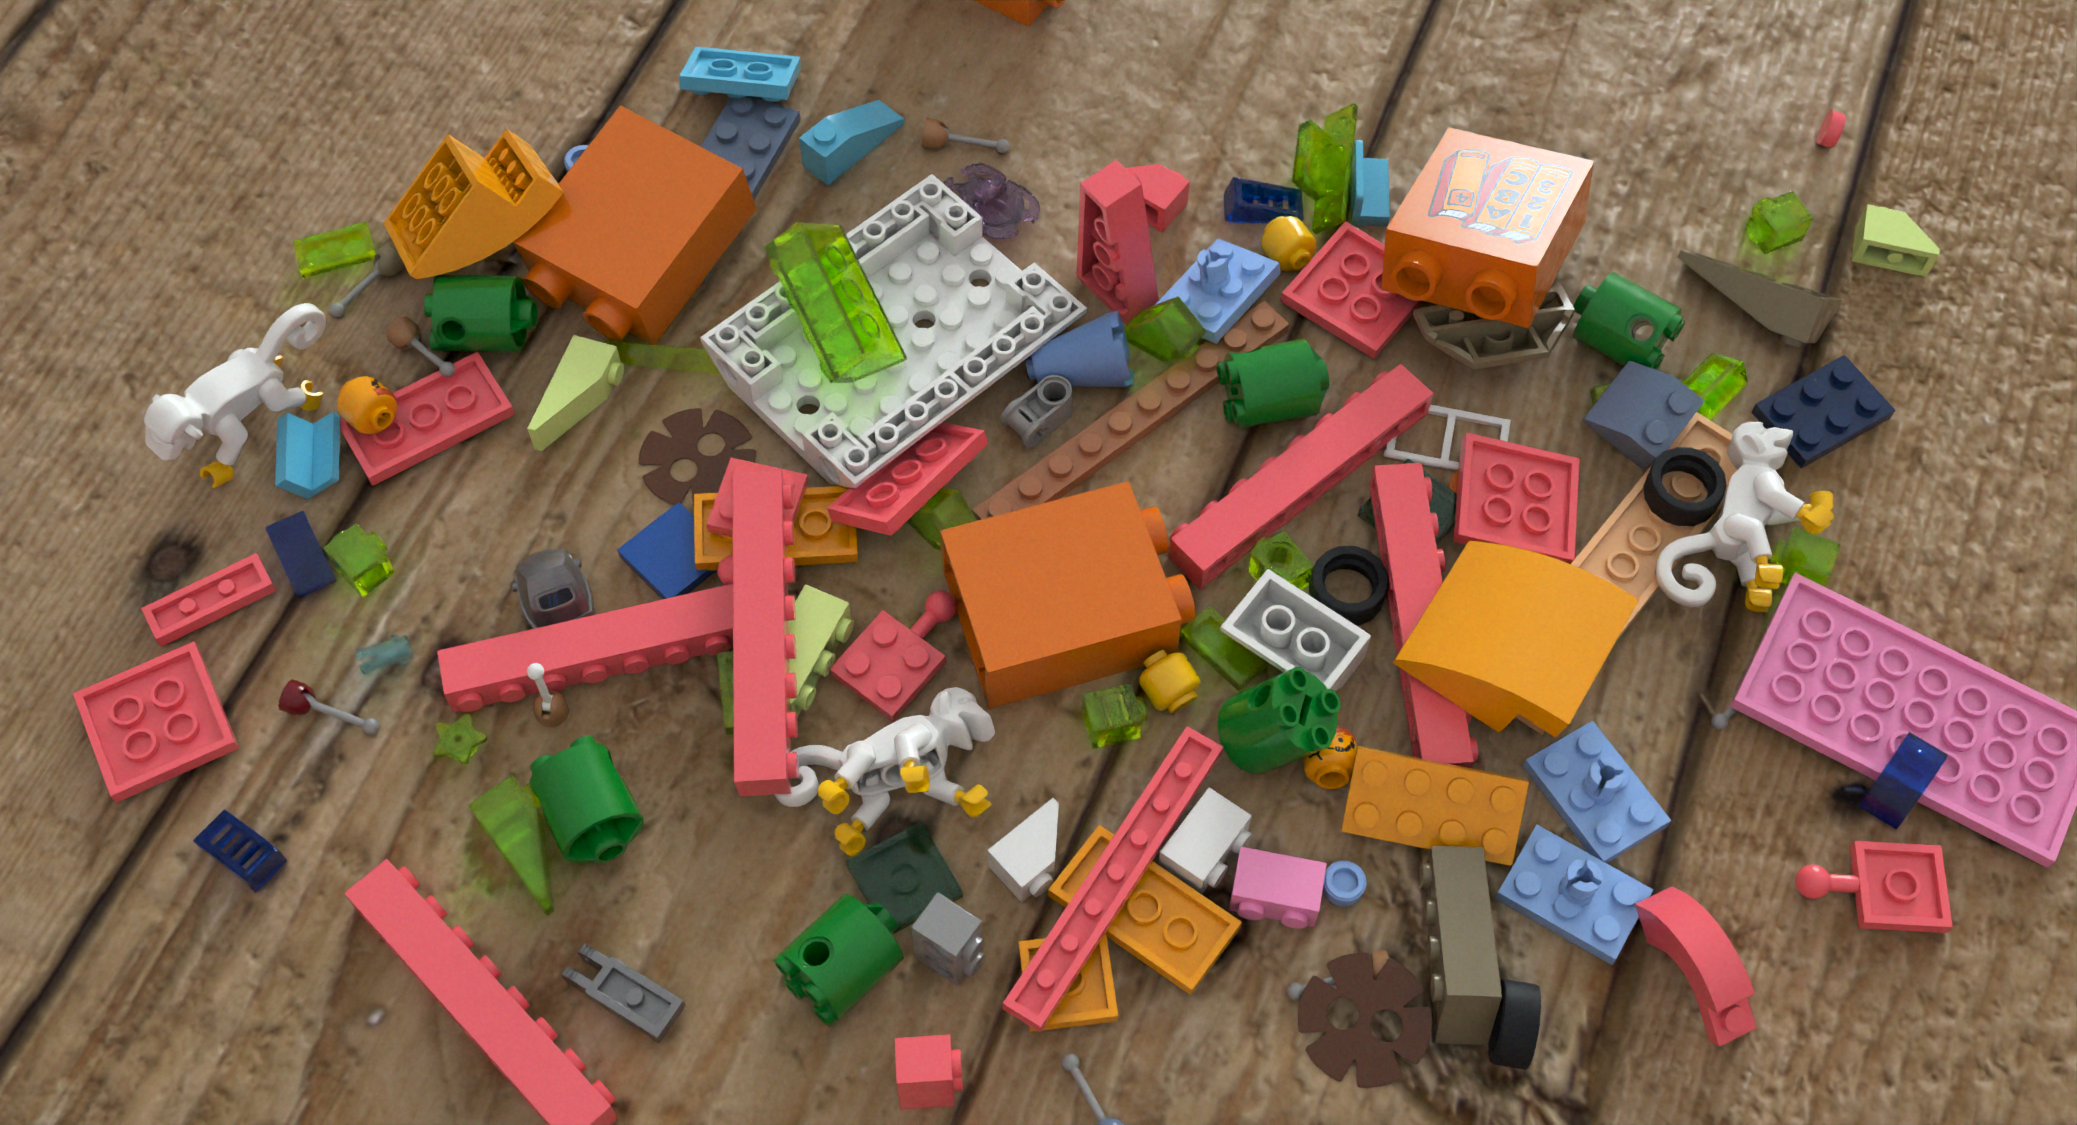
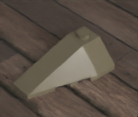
[1678,250,1842,348]

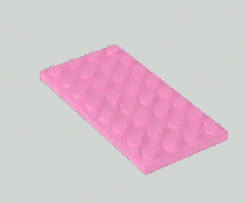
[1730,572,2077,868]

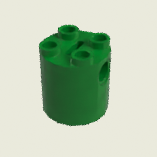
[1573,272,1685,370]
[424,275,538,353]
[1216,339,1329,430]
[1217,667,1341,774]
[529,736,644,864]
[773,893,904,1027]

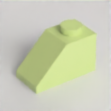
[1852,204,1940,277]

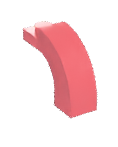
[1635,887,1757,1047]

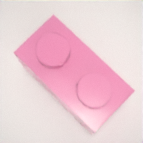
[1229,846,1327,929]

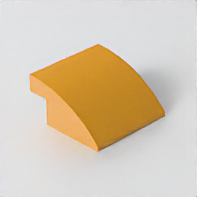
[383,128,564,280]
[1393,541,1639,738]

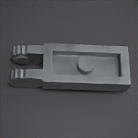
[560,944,686,1043]

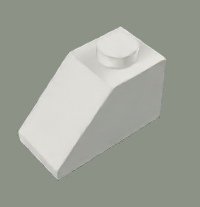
[988,798,1059,903]

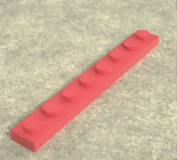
[1002,726,1224,1033]

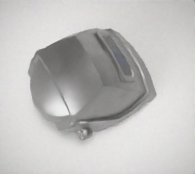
[511,549,596,629]

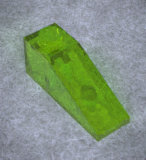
[468,775,554,916]

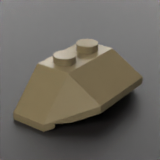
[1413,285,1575,370]

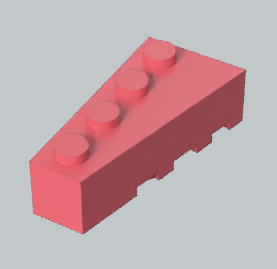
[1077,160,1159,324]

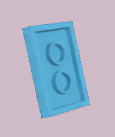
[679,46,801,102]

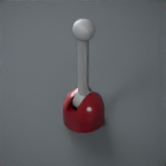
[278,679,380,735]

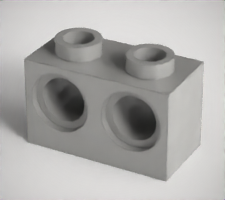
[911,892,985,986]

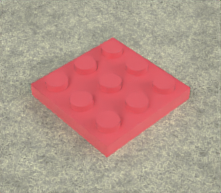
[1280,221,1424,359]
[1453,432,1580,564]
[73,641,239,803]

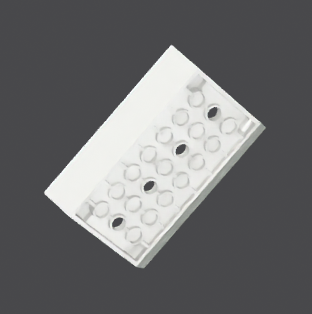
[700,174,1087,488]

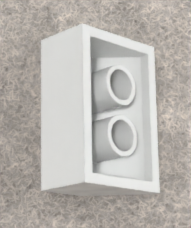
[1220,569,1371,692]

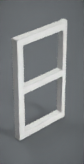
[1383,405,1511,471]

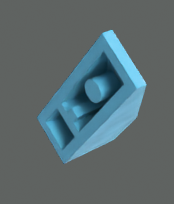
[799,100,905,185]

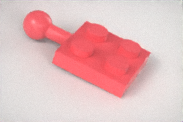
[706,457,809,585]
[829,590,957,722]
[1795,841,1953,933]

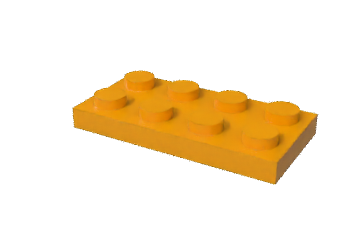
[694,486,858,571]
[1341,746,1529,866]
[1048,824,1242,996]

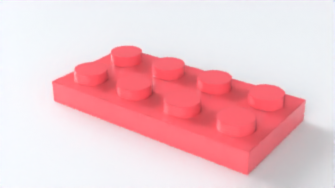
[340,352,515,486]
[827,422,988,536]

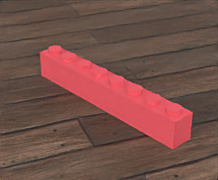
[1168,363,1434,590]
[1369,462,1478,768]
[732,469,799,797]
[437,584,733,712]
[344,859,618,1125]

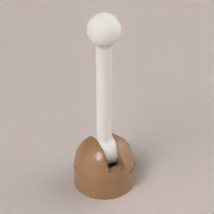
[527,663,569,727]

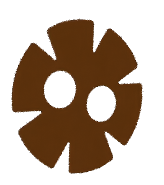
[639,408,756,506]
[1298,953,1432,1088]

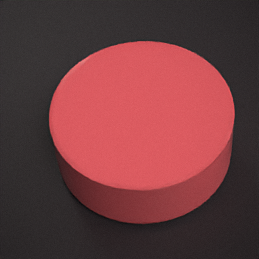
[1817,110,1846,148]

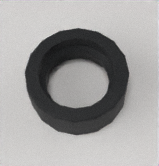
[1643,447,1727,526]
[1309,546,1389,626]
[1488,979,1541,1070]

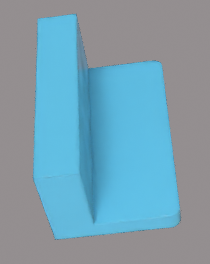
[1350,140,1390,226]
[275,412,340,499]

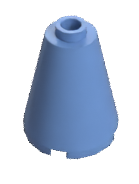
[1026,310,1135,387]

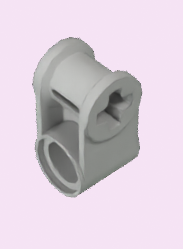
[1000,375,1073,449]

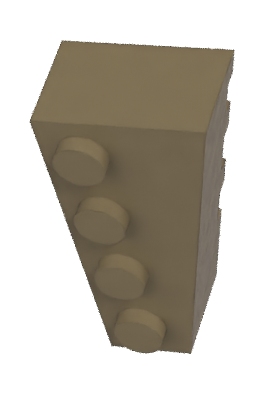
[1419,845,1502,1045]

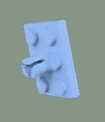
[1153,238,1281,344]
[1523,721,1671,863]
[1495,824,1653,965]

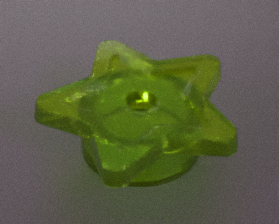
[433,713,488,765]

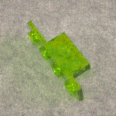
[1292,103,1358,234]

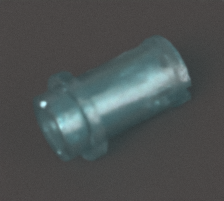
[356,634,413,674]

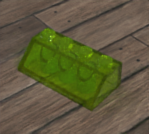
[764,222,908,383]

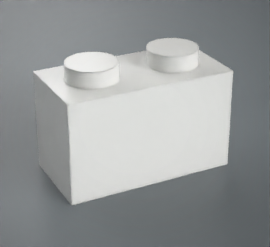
[1158,787,1252,894]

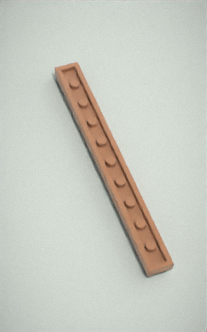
[972,300,1289,521]

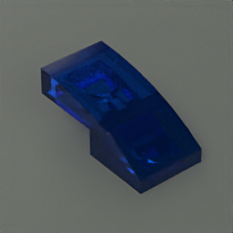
[265,511,337,598]
[1858,732,1948,830]

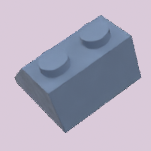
[1582,361,1705,470]

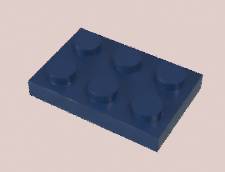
[1751,355,1895,469]

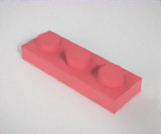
[141,553,277,647]

